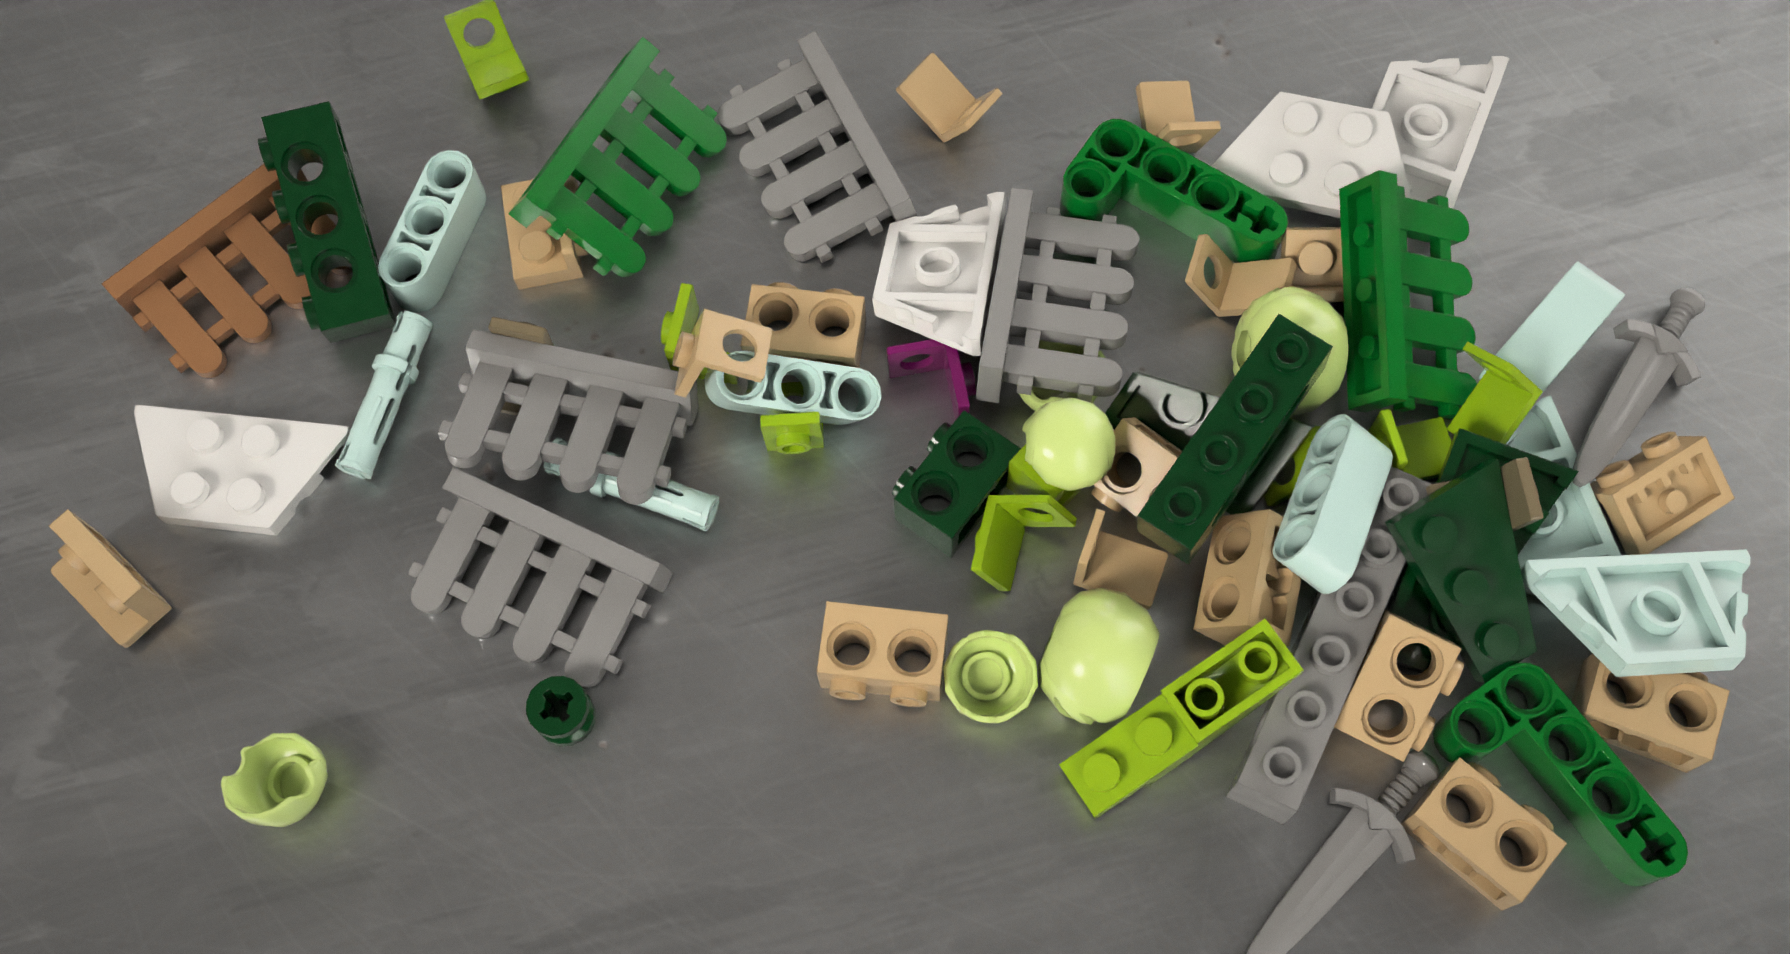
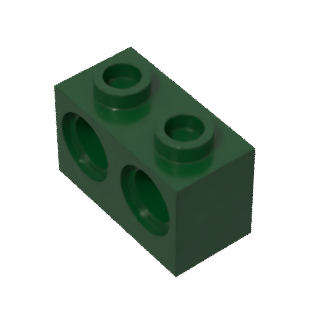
[892,410,1021,558]

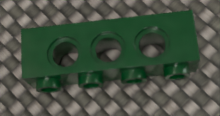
[258,101,396,343]
[1137,314,1333,565]

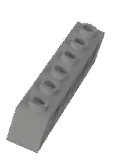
[1226,466,1431,825]

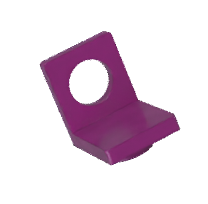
[887,339,976,419]

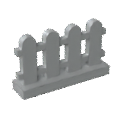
[717,30,918,263]
[976,187,1139,403]
[438,329,698,505]
[408,467,674,688]

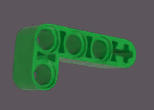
[1060,119,1288,263]
[1433,663,1688,886]

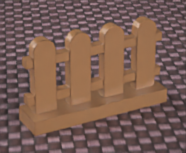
[101,164,353,378]

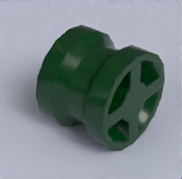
[526,676,596,747]

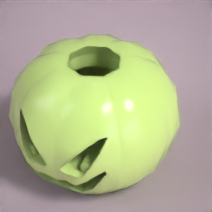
[1231,286,1349,416]
[1038,587,1160,725]

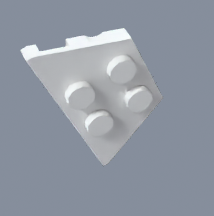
[1372,56,1510,209]
[1212,92,1412,218]
[872,192,1006,356]
[134,405,351,536]

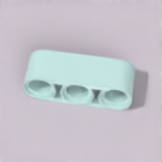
[378,150,487,313]
[1478,261,1625,397]
[704,351,882,425]
[1272,414,1393,594]

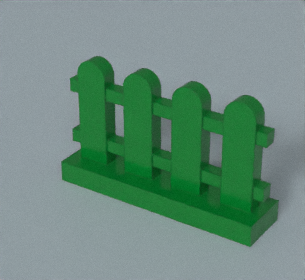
[508,37,727,277]
[1339,170,1477,419]

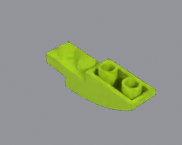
[1059,618,1304,819]

